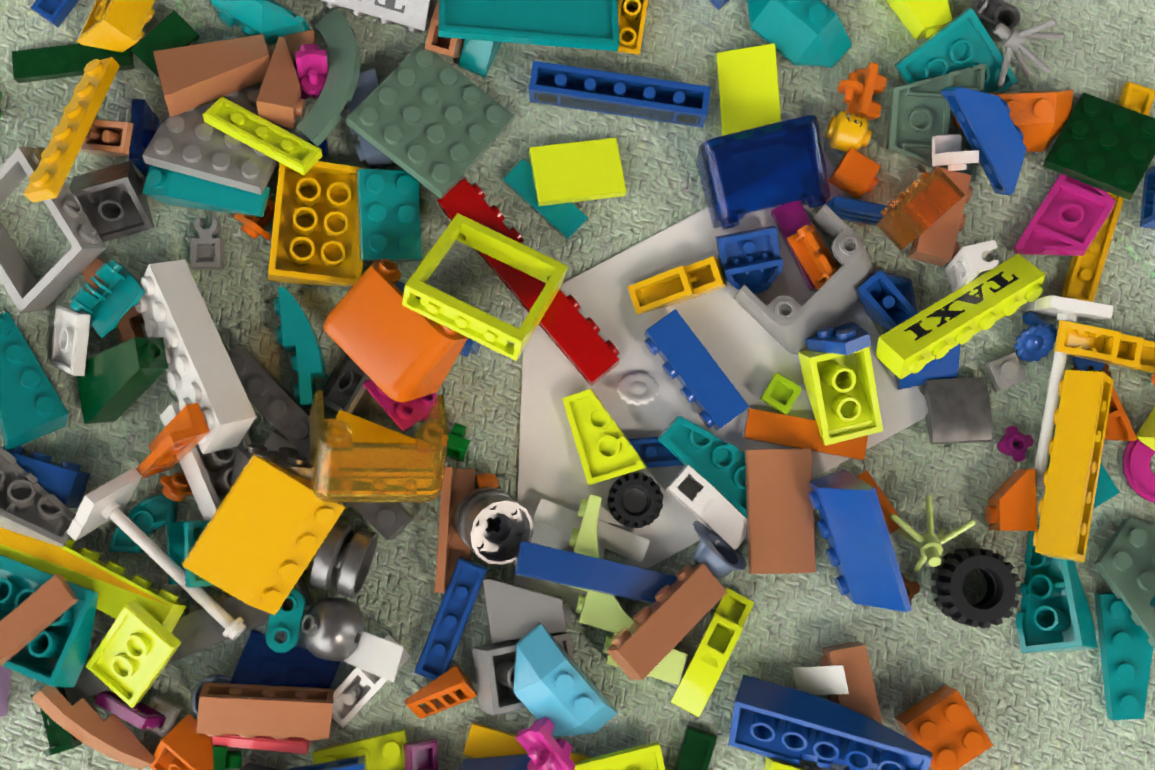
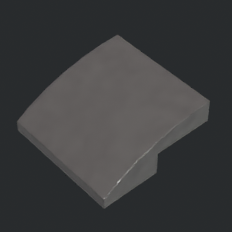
[923,377,992,445]

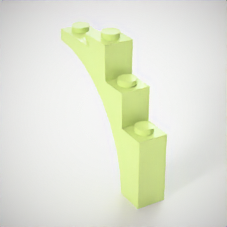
[561,494,687,685]

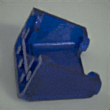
[696,115,830,229]

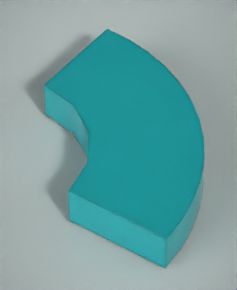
[109,494,178,553]

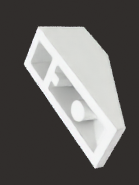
[332,634,410,728]

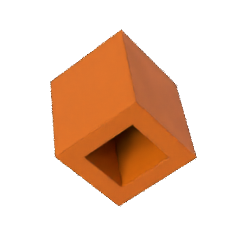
[828,147,881,200]

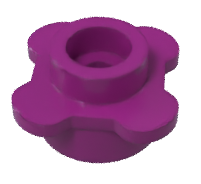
[997,426,1034,462]

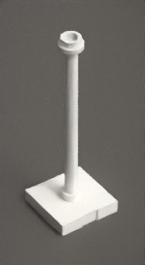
[1026,295,1114,489]
[67,468,247,641]

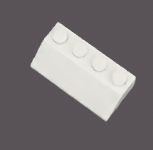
[160,401,252,520]

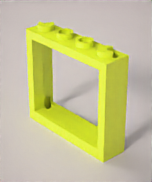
[402,213,568,361]

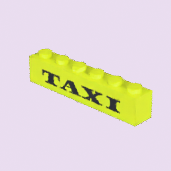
[876,253,1046,379]

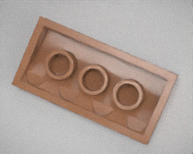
[745,449,816,574]

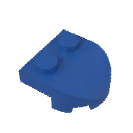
[716,225,784,294]

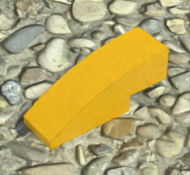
[627,256,727,315]

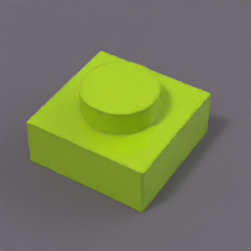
[759,373,803,415]

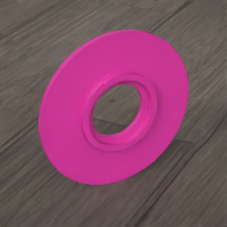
[1123,438,1155,503]

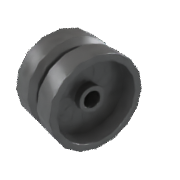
[310,520,378,599]

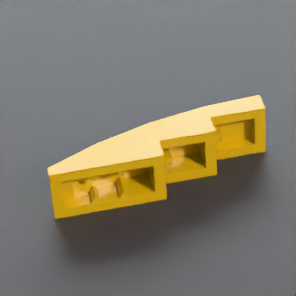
[1054,320,1155,374]

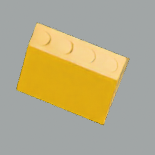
[267,161,368,286]
[182,454,345,615]

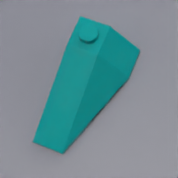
[142,165,271,217]

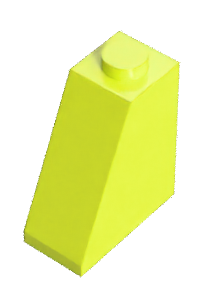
[886,0,953,40]

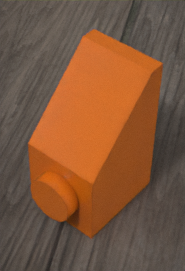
[985,469,1037,531]

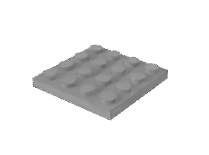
[142,86,306,195]

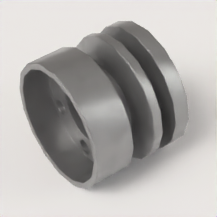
[454,487,534,565]

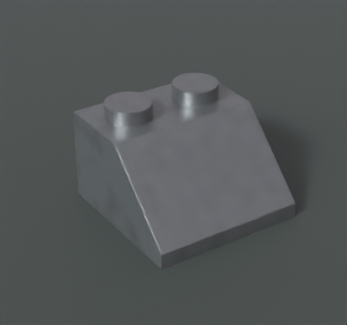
[69,161,154,242]

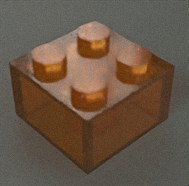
[876,167,965,250]

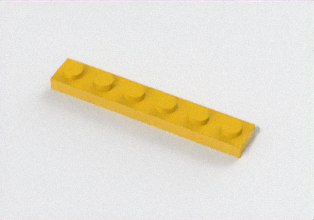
[24,57,120,202]

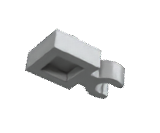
[190,217,224,270]

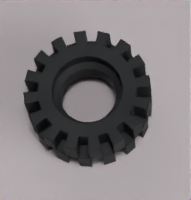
[607,473,663,528]

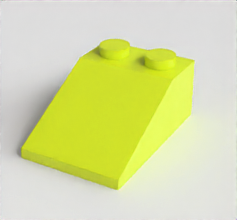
[798,347,883,446]

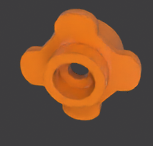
[160,473,193,502]

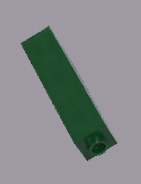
[77,337,168,424]

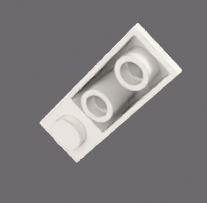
[665,465,748,550]

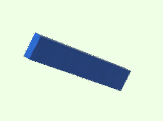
[515,541,678,604]

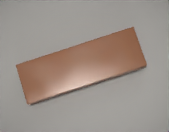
[0,574,79,666]

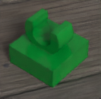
[436,422,470,462]
[213,745,242,770]

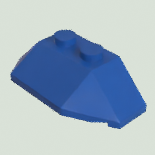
[941,87,1027,196]

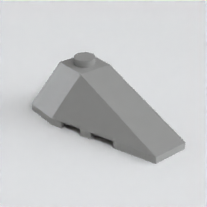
[0,448,76,548]

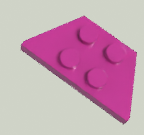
[1013,174,1116,256]

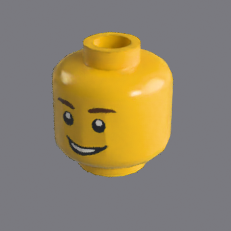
[825,111,872,152]

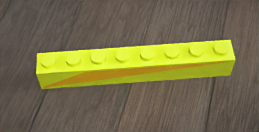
[0,527,186,633]

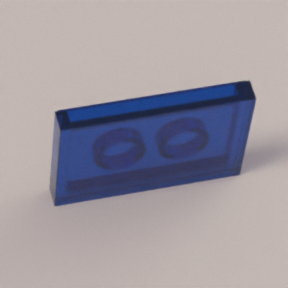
[229,629,340,689]

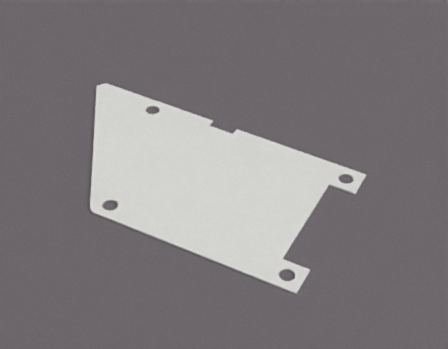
[514,147,954,611]

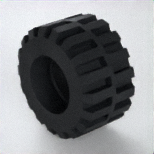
[931,548,1021,628]

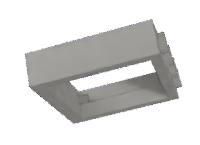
[0,147,106,313]

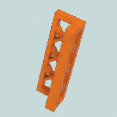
[136,402,210,479]

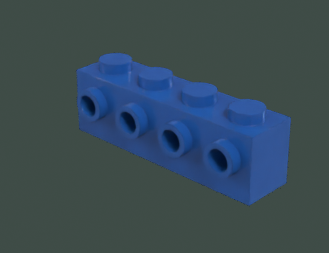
[644,309,749,431]

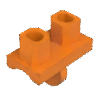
[837,62,888,121]

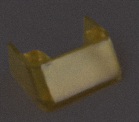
[309,390,448,502]

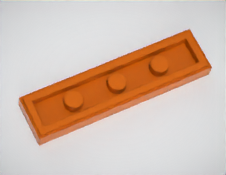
[743,408,868,461]

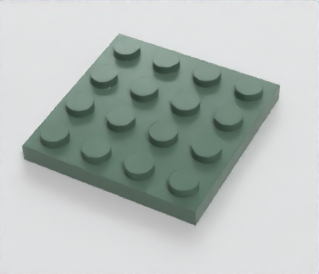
[346,42,514,199]

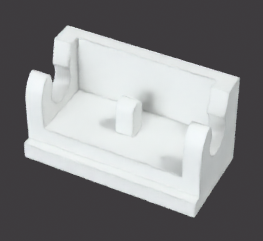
[945,240,999,293]

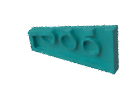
[657,416,747,519]
[1094,593,1155,720]

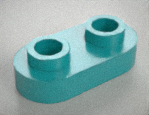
[266,588,306,653]

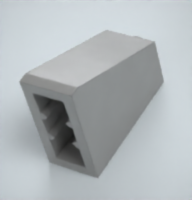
[483,577,572,643]

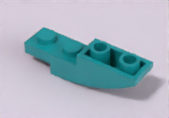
[274,286,327,409]

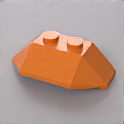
[953,89,1073,152]

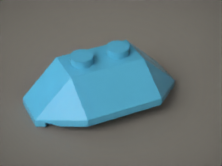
[513,623,618,737]

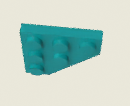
[894,8,1018,93]

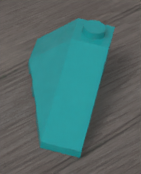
[1016,525,1098,653]

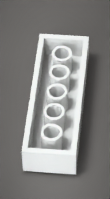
[135,259,256,454]

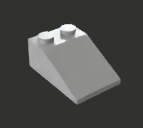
[472,632,574,716]

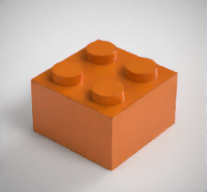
[895,685,994,770]

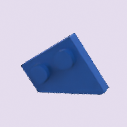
[806,322,872,355]

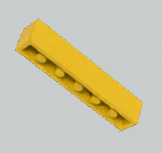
[1033,370,1114,563]

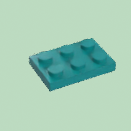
[357,169,422,261]

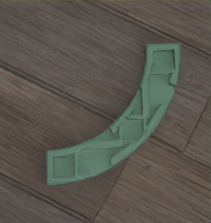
[296,8,361,147]

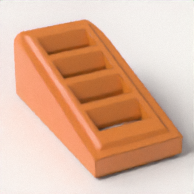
[404,665,477,719]

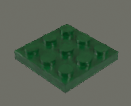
[1043,92,1155,201]

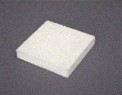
[50,305,91,376]

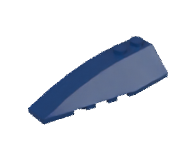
[728,675,932,770]

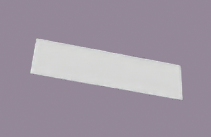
[343,631,404,683]

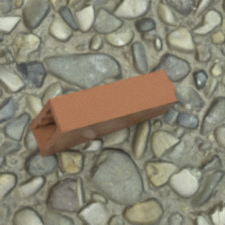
[153,34,274,117]

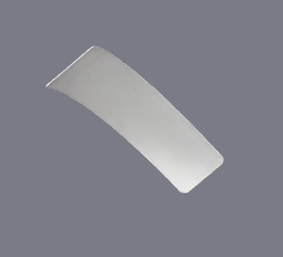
[533,499,650,563]

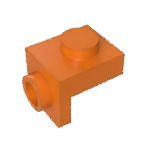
[233,198,275,241]

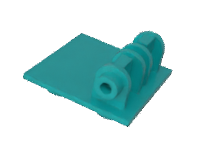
[69,259,146,338]

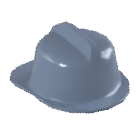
[693,521,747,578]

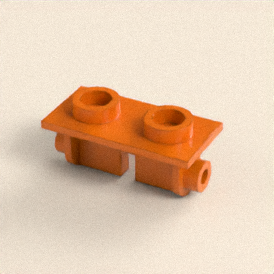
[787,224,839,290]

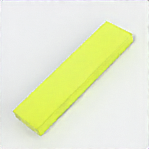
[202,96,322,175]

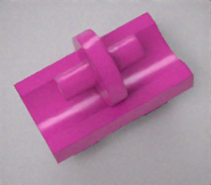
[295,43,328,99]
[516,717,576,770]

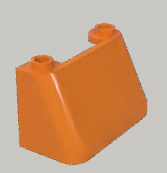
[323,259,468,402]

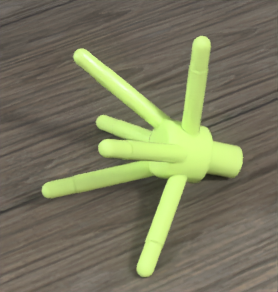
[890,494,975,573]

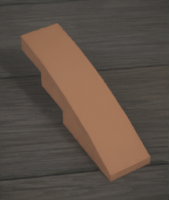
[31,685,156,770]

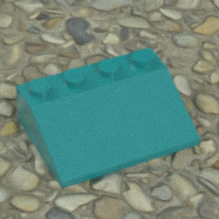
[0,554,99,687]

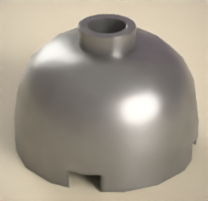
[301,597,363,662]

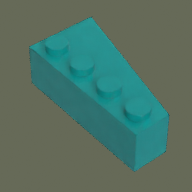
[0,312,69,451]

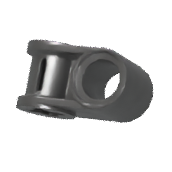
[958,0,1021,42]

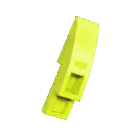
[671,588,755,717]

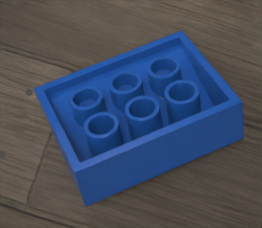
[808,469,912,612]

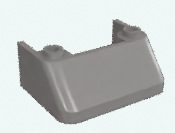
[734,204,876,355]

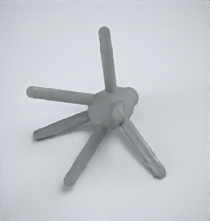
[993,19,1065,88]

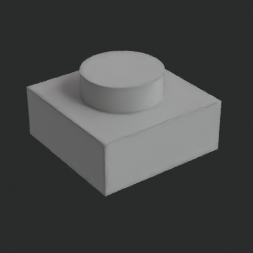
[984,352,1027,392]

